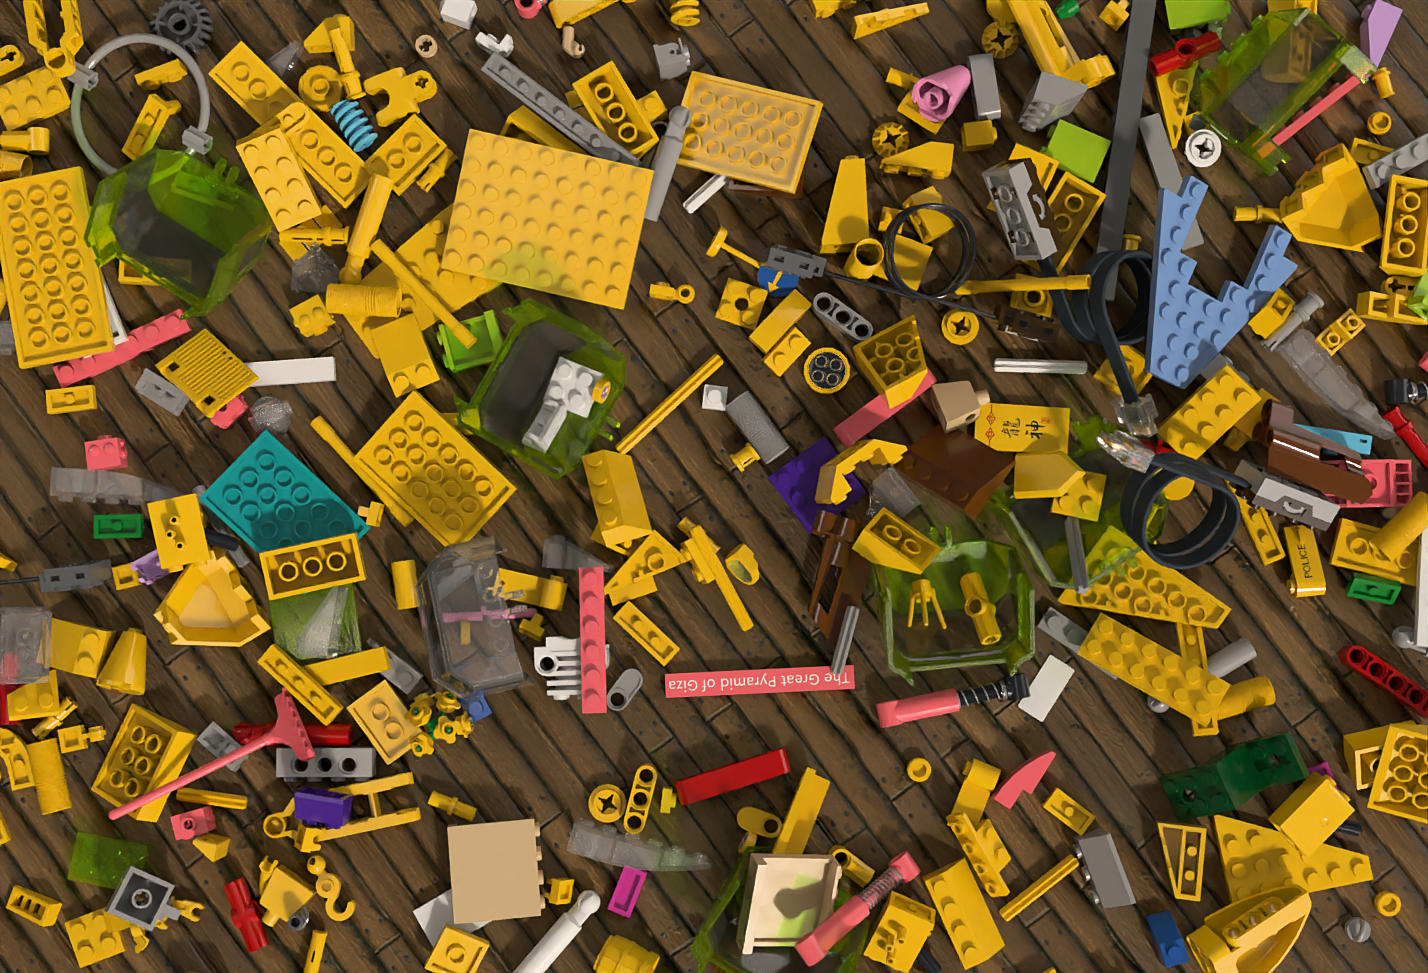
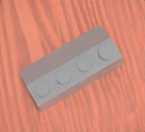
[1017,71,1088,132]

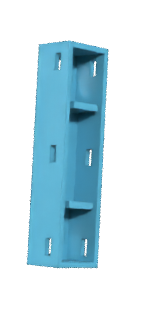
[1293,423,1372,457]

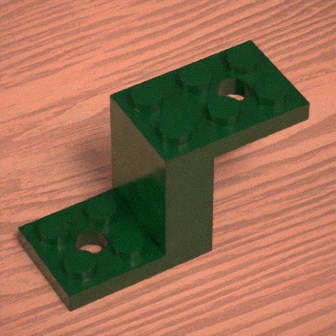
[1159,730,1310,821]

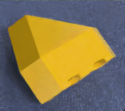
[1280,143,1384,252]
[154,546,271,647]

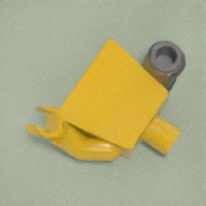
[259,855,317,931]

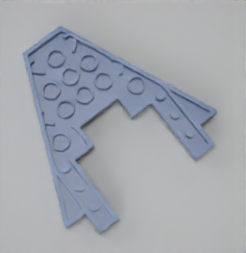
[1144,175,1298,390]

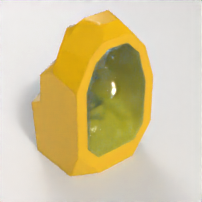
[724,543,760,585]

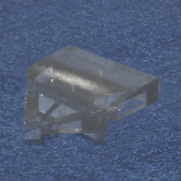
[291,243,340,293]
[867,466,921,518]

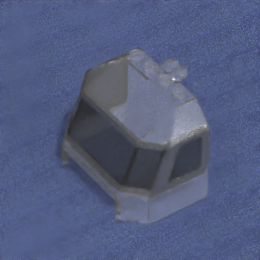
[414,535,536,700]

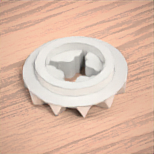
[1184,129,1221,167]

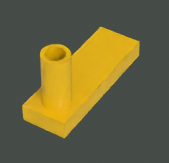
[121,94,181,165]

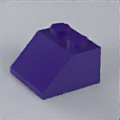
[294,787,353,829]

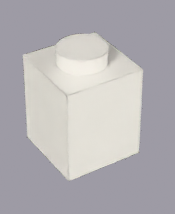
[439,0,477,30]

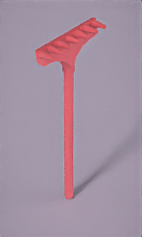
[108,687,316,820]

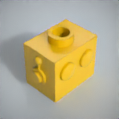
[289,294,336,338]

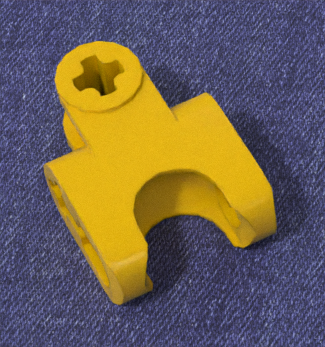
[363,67,437,127]

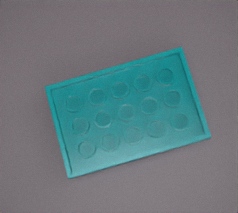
[199,430,371,596]

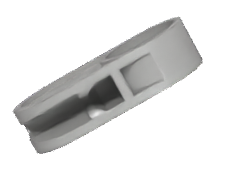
[607,668,643,711]

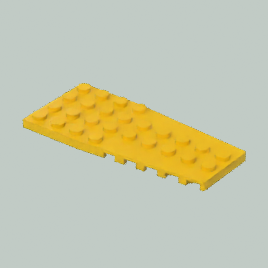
[343,203,503,359]

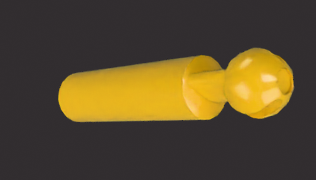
[339,173,394,285]

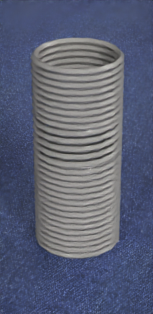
[725,391,789,464]

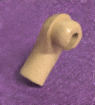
[562,26,585,58]

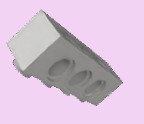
[276,746,377,781]

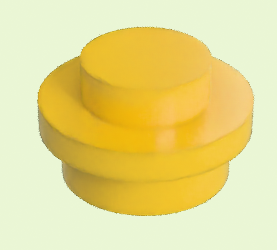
[1367,112,1391,135]

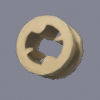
[415,35,437,58]

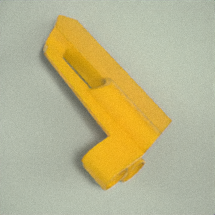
[1007,0,1116,89]

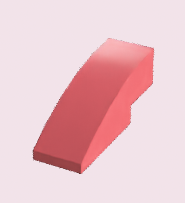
[990,750,1056,809]

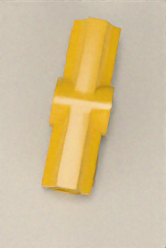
[959,572,1002,645]

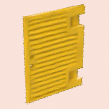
[155,328,260,418]

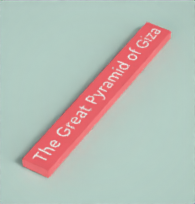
[665,665,855,698]

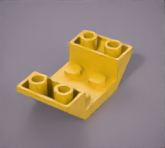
[815,439,908,505]

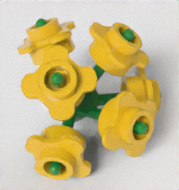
[405,691,474,757]

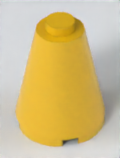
[96,628,147,695]

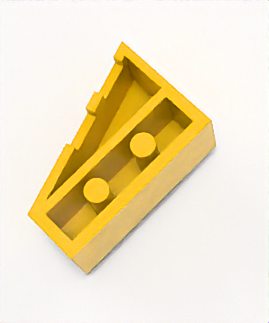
[1155,820,1207,901]

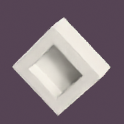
[702,384,728,411]

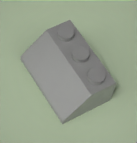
[1073,828,1136,909]

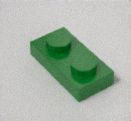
[94,514,144,539]
[1345,572,1402,605]

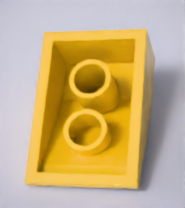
[370,313,441,397]
[852,507,942,575]
[36,616,117,678]

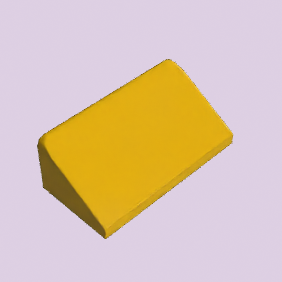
[193,833,230,862]

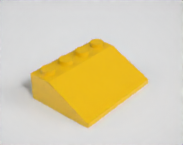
[91,703,198,822]
[1367,724,1428,824]

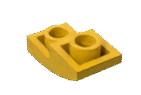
[1312,308,1366,358]

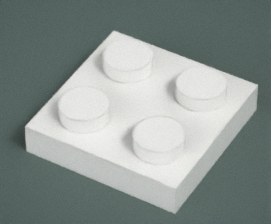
[543,357,604,418]

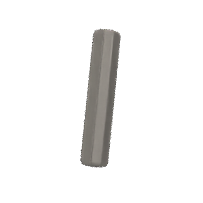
[830,605,860,675]

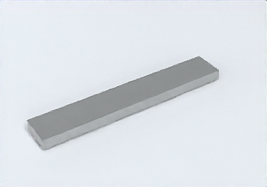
[1138,113,1204,252]

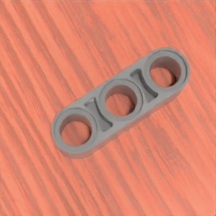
[967,53,1001,122]
[812,292,873,344]

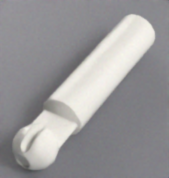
[513,890,600,973]

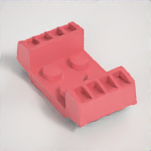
[1321,459,1413,508]

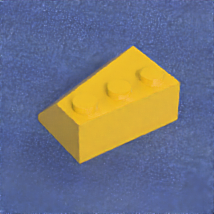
[853,314,928,409]

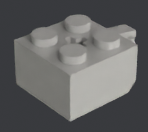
[104,866,182,931]

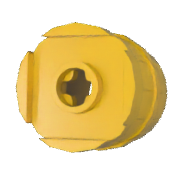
[593,935,660,973]

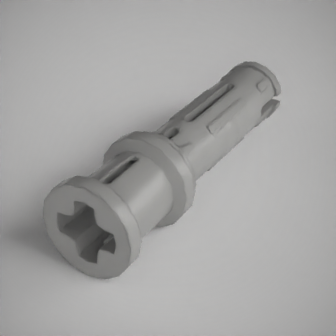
[1260,291,1324,352]

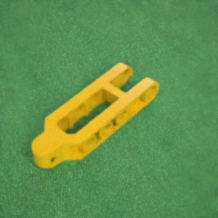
[23,0,84,78]
[263,772,421,843]

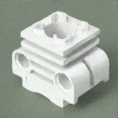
[534,636,610,700]

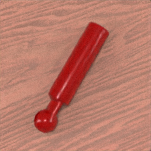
[232,722,353,747]

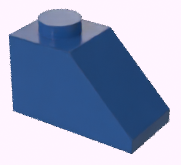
[1145,909,1189,968]

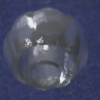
[248,395,294,438]

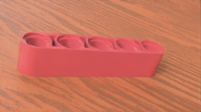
[833,365,938,449]

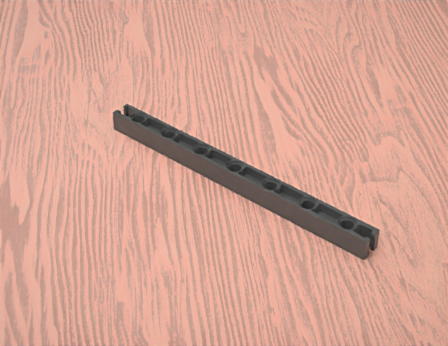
[1088,0,1156,304]

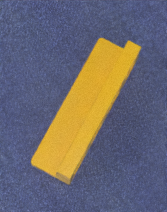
[771,767,830,854]

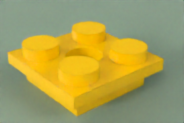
[1009,273,1053,317]
[715,278,768,331]

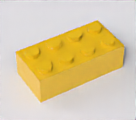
[236,122,322,232]
[1021,171,1106,274]
[1156,362,1262,459]
[259,531,367,600]

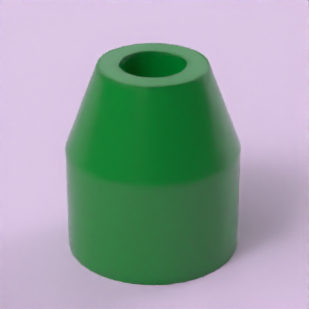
[1054,0,1080,20]

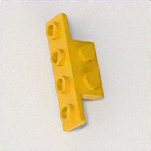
[946,812,1011,897]

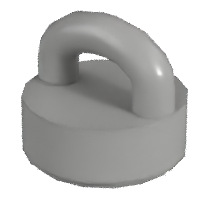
[1344,917,1371,942]

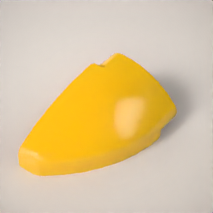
[1186,884,1311,973]

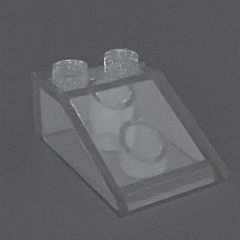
[296,586,348,659]
[0,607,52,684]

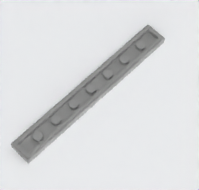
[481,51,642,167]

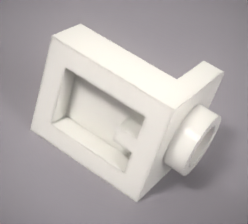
[475,32,514,57]

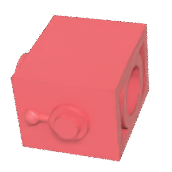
[210,393,251,430]
[84,435,128,472]
[170,805,217,840]

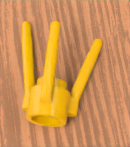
[907,579,946,629]

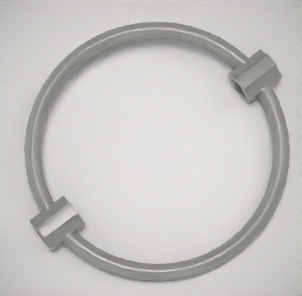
[67,33,213,183]

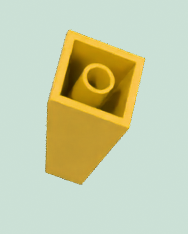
[819,155,869,254]

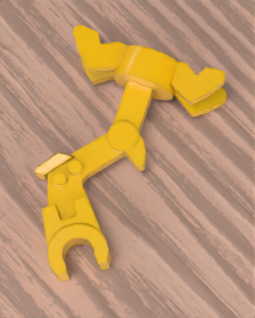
[130,896,205,953]

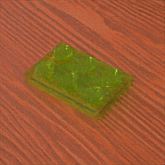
[67,831,150,889]

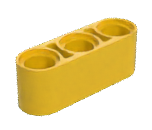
[623,763,658,834]

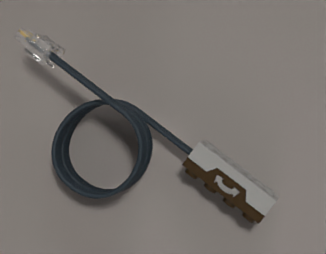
[982,158,1159,437]
[1095,430,1340,569]

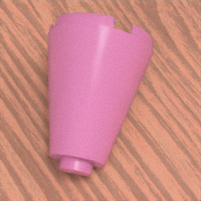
[912,65,972,122]

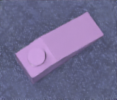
[1360,0,1403,79]

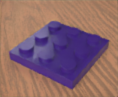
[768,436,867,535]

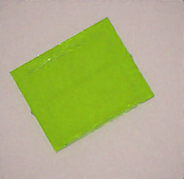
[268,583,362,661]

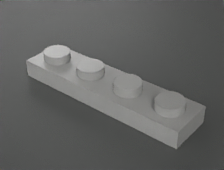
[1362,131,1428,189]
[1036,607,1118,680]

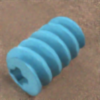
[330,100,378,153]

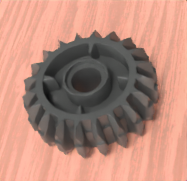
[149,0,214,58]

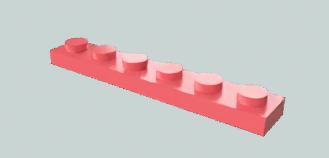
[1251,66,1372,163]
[53,309,192,388]
[579,567,607,713]

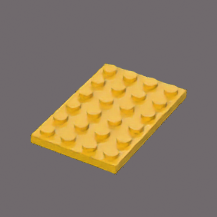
[677,71,823,194]
[353,390,519,556]

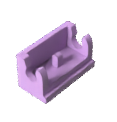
[130,549,185,585]

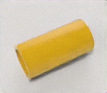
[391,560,421,610]

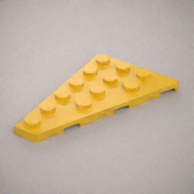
[1057,526,1231,629]
[1211,814,1374,904]

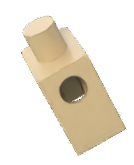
[930,381,990,434]

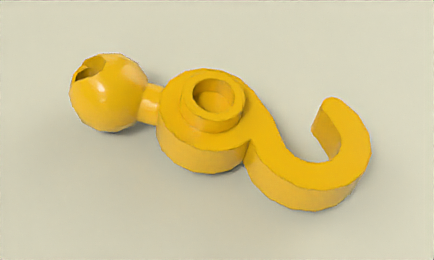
[307,855,356,921]

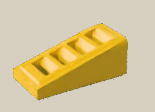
[6,885,62,927]

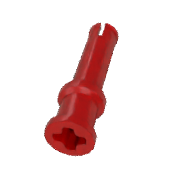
[1381,404,1428,470]

